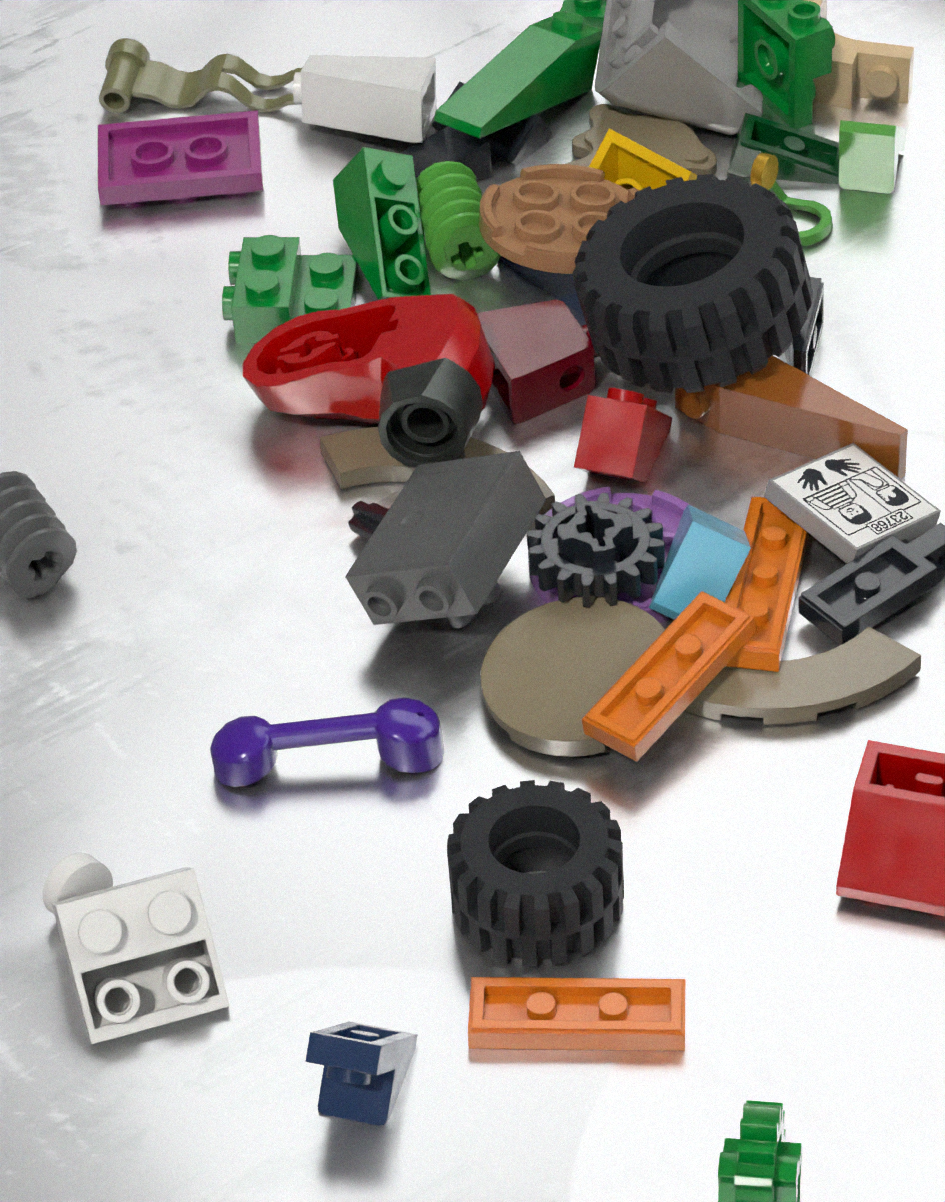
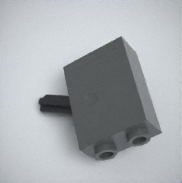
[345,451,546,629]

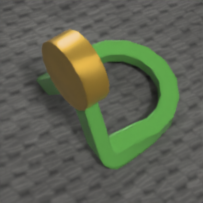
[750,153,833,246]

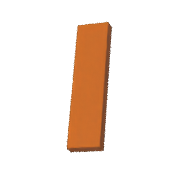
[725,496,809,672]

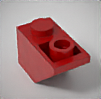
[574,388,672,483]

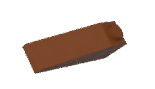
[675,355,908,479]

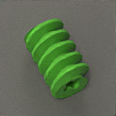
[416,161,501,280]

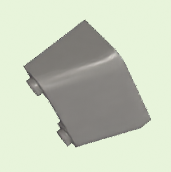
[594,0,763,135]

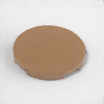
[479,164,639,274]

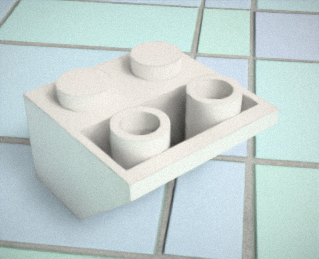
[52,867,230,1044]

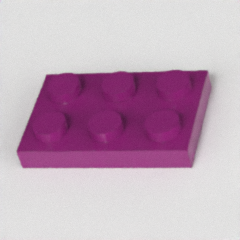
[98,110,264,206]

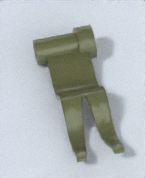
[99,38,303,113]

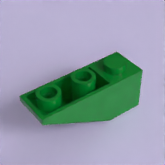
[333,147,431,300]

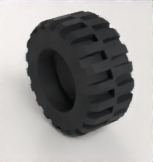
[573,174,813,393]

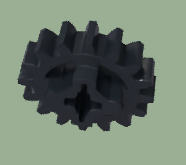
[527,492,665,608]

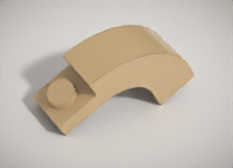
[807,0,914,109]

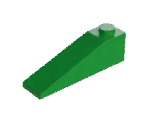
[434,11,603,138]

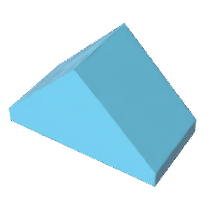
[649,505,751,620]

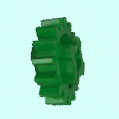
[717,1100,803,1202]

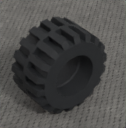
[447,780,624,967]

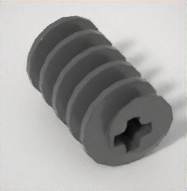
[0,471,77,599]

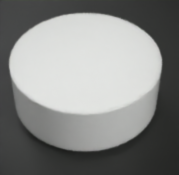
[43,852,113,914]

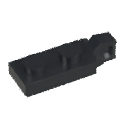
[798,522,945,645]

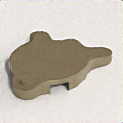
[566,104,717,176]

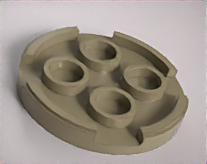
[480,597,665,757]

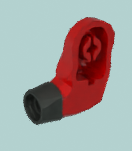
[243,294,495,468]

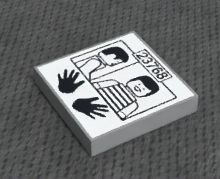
[764,443,941,564]

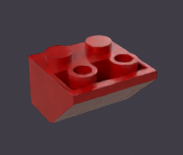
[836,740,945,916]

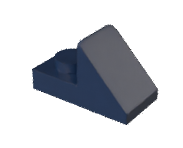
[305,1021,418,1126]

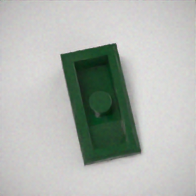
[727,113,839,184]

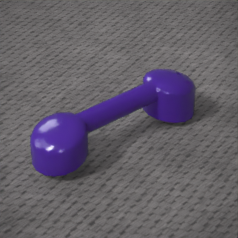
[210,697,444,787]

